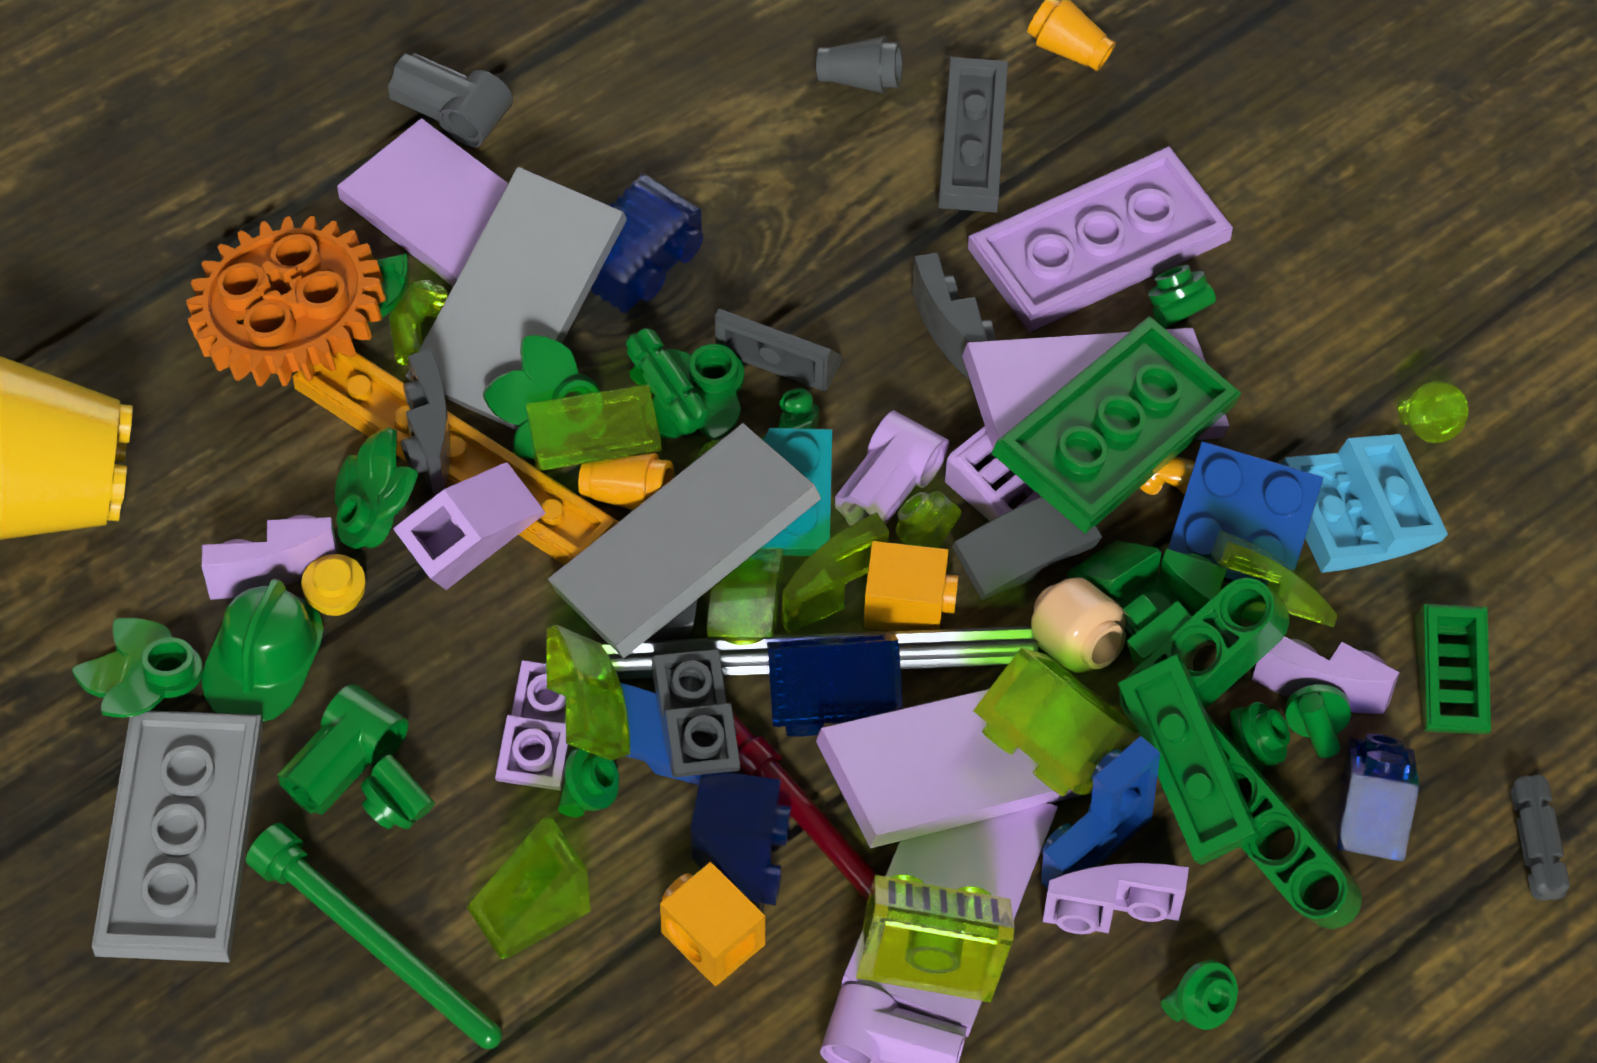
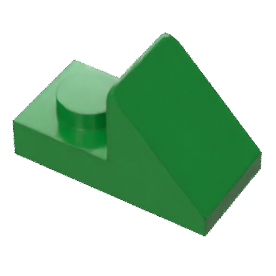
[1066,540,1193,646]

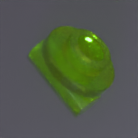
[1397,381,1468,443]
[895,491,962,548]

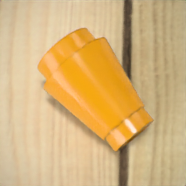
[1027,0,1116,71]
[578,453,675,510]

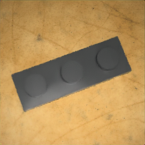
[938,57,1008,213]

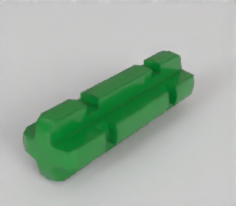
[626,328,709,434]

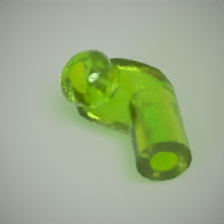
[389,280,449,365]

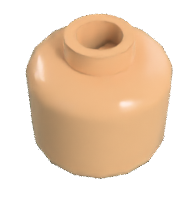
[1031,577,1126,673]

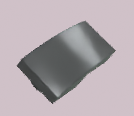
[912,253,996,379]
[401,348,451,494]
[952,497,1102,600]
[651,649,740,778]

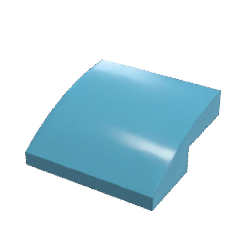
[1281,434,1448,573]

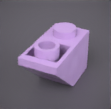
[393,462,546,590]

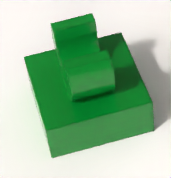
[1123,594,1192,666]

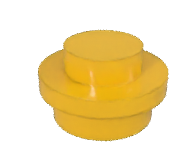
[301,554,366,616]

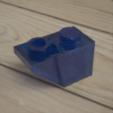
[1336,733,1419,862]
[691,772,792,913]

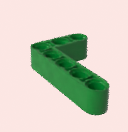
[1119,578,1362,929]

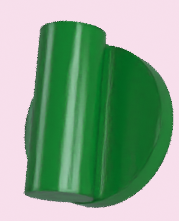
[1148,265,1216,329]
[1285,684,1351,758]
[1229,702,1290,773]
[558,745,619,818]
[361,754,435,829]
[1161,959,1238,1030]

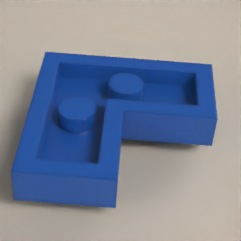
[1041,736,1160,889]

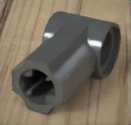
[388,53,513,148]

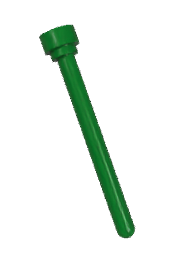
[246,823,502,1049]

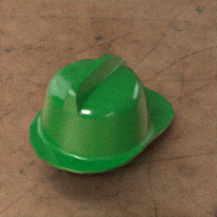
[201,579,324,722]

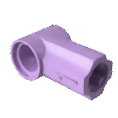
[835,410,949,534]
[820,984,967,1063]

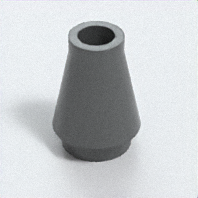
[816,36,903,94]

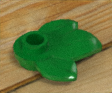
[483,335,603,459]
[629,344,744,441]
[335,427,418,549]
[72,618,203,718]

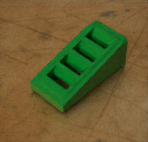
[1415,604,1491,734]

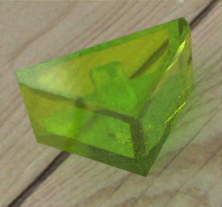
[467,818,591,959]

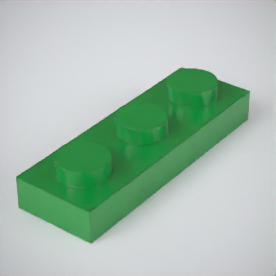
[1118,654,1261,865]

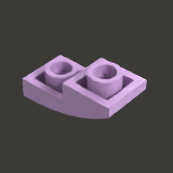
[202,515,338,600]
[1252,636,1400,714]
[495,660,587,791]
[1043,863,1189,934]

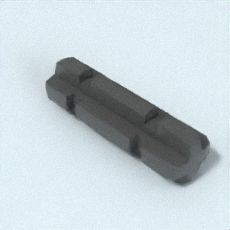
[1511,775,1570,901]

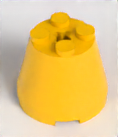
[0,356,133,540]

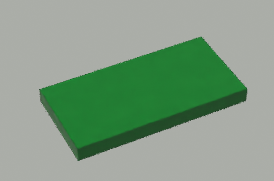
[991,316,1242,534]

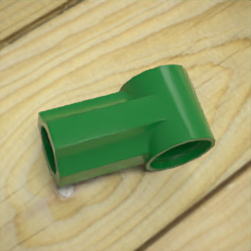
[277,684,409,815]

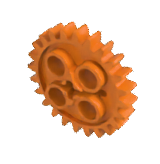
[186,216,386,386]

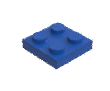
[1168,441,1324,600]

